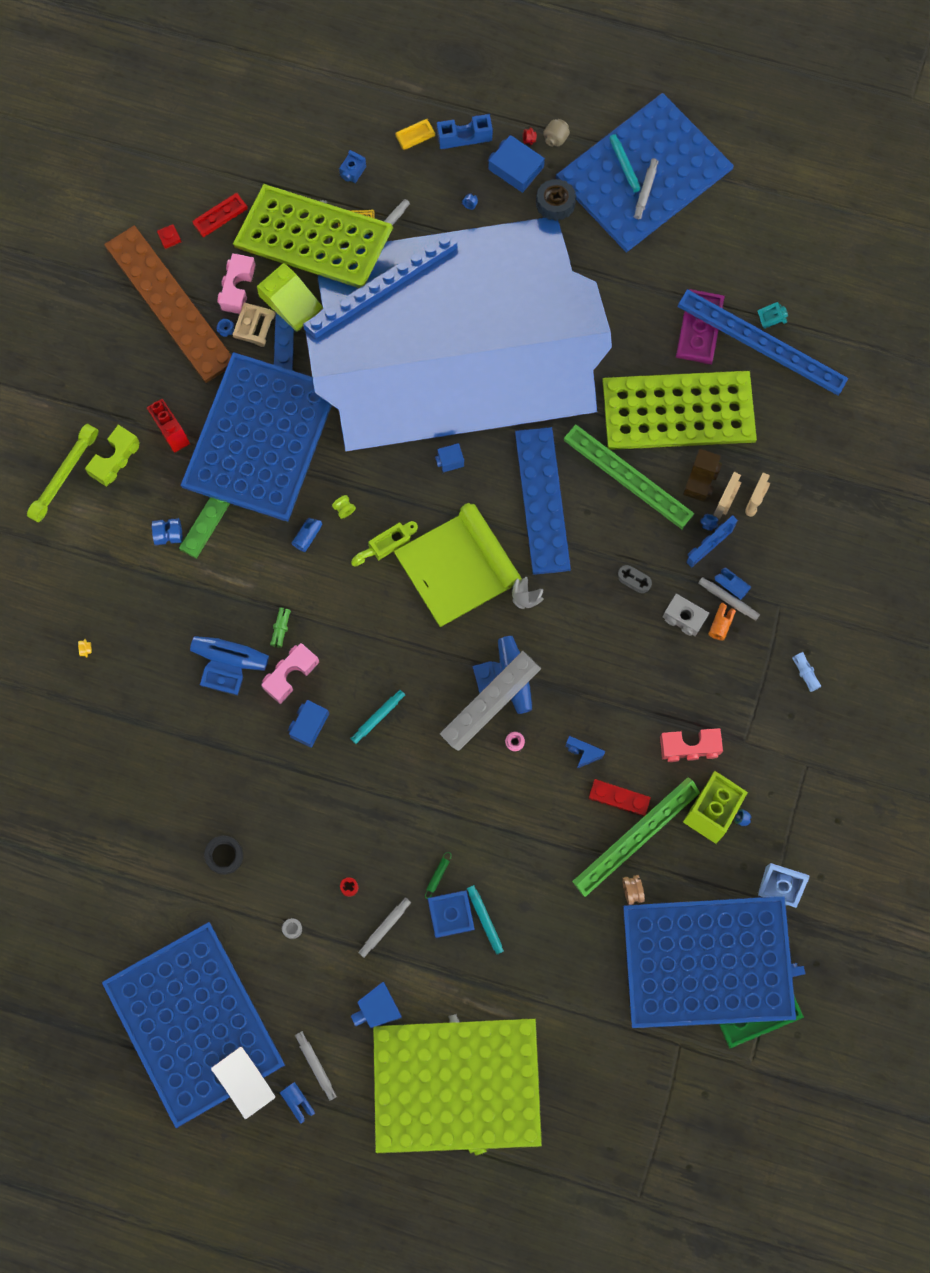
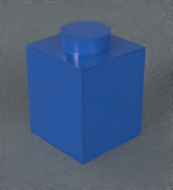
[435,443,464,472]

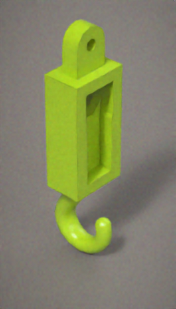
[351,521,418,567]

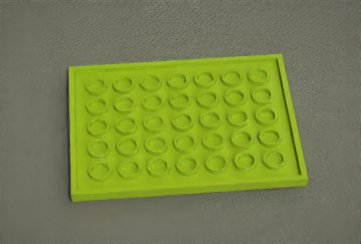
[374,1019,542,1153]

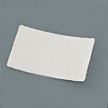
[211,1047,275,1119]

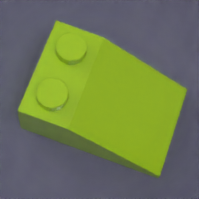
[257,263,323,332]
[683,771,748,844]

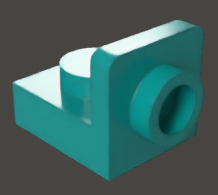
[757,302,788,329]

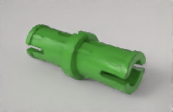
[270,608,291,648]

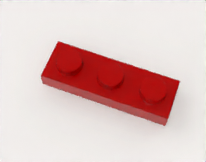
[192,193,248,238]
[589,779,651,817]

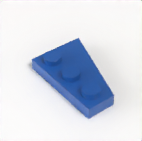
[686,515,738,568]

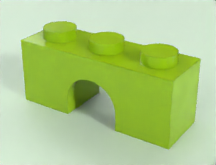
[85,425,140,487]

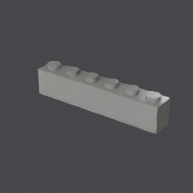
[440,651,541,751]

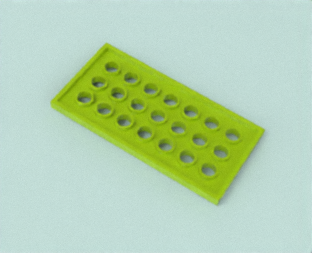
[233,184,393,288]
[602,371,757,450]

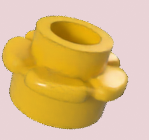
[78,639,92,658]

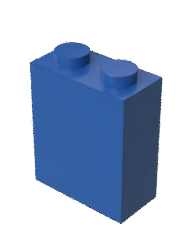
[488,135,545,193]

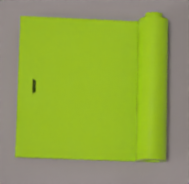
[394,503,522,627]

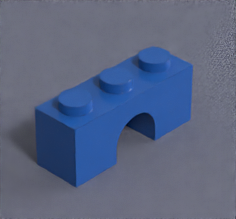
[437,114,493,149]

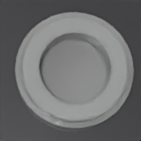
[282,918,302,939]

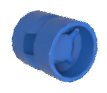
[152,518,183,545]

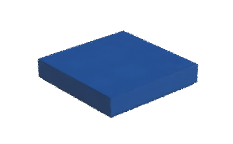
[428,890,475,938]

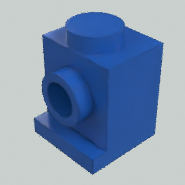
[339,150,366,183]

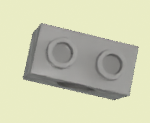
[663,594,709,637]

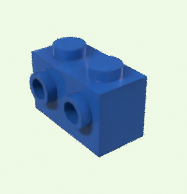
[288,700,329,748]

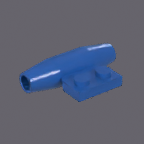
[190,636,269,696]
[473,636,532,714]

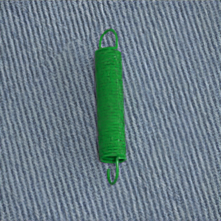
[425,852,452,899]

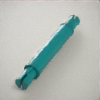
[609,134,641,193]
[350,690,405,744]
[467,885,504,955]

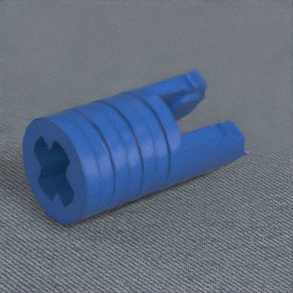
[292,518,322,552]
[714,567,751,600]
[280,1082,315,1124]

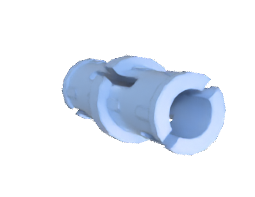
[792,652,821,692]

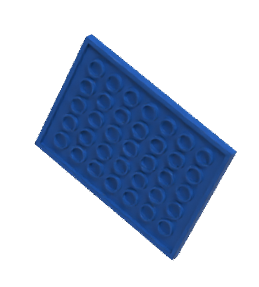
[556,93,734,253]
[181,352,332,522]
[624,896,796,1028]
[102,922,285,1128]

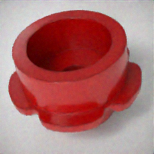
[523,128,537,146]

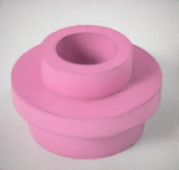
[505,732,525,751]

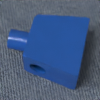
[351,982,402,1028]

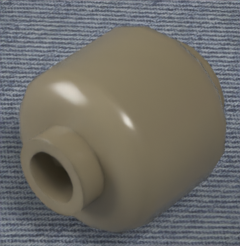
[543,119,570,146]

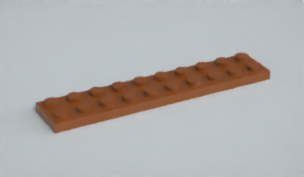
[104,225,232,383]

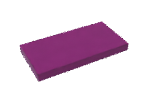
[676,289,725,364]

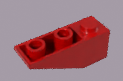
[146,399,190,453]

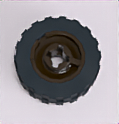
[536,179,576,221]

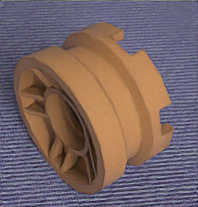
[622,875,645,905]

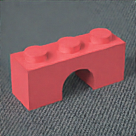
[660,728,723,762]

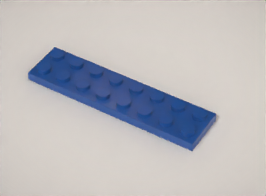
[515,427,571,575]

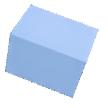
[758,863,809,908]

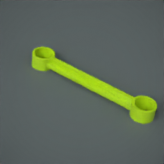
[27,424,98,522]

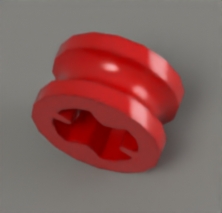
[340,877,358,897]

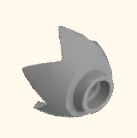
[512,577,544,609]

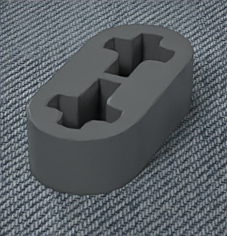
[618,565,652,593]

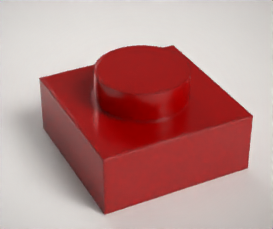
[157,224,181,249]

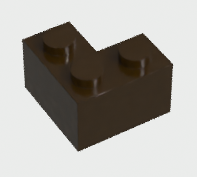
[683,449,722,502]

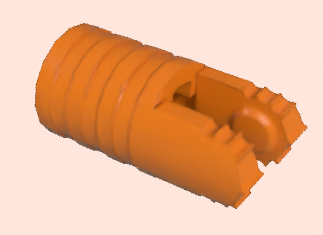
[708,603,736,641]

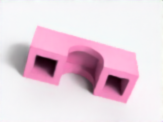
[217,253,256,314]
[262,643,319,704]

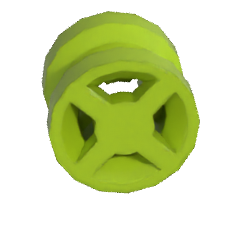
[332,495,356,519]

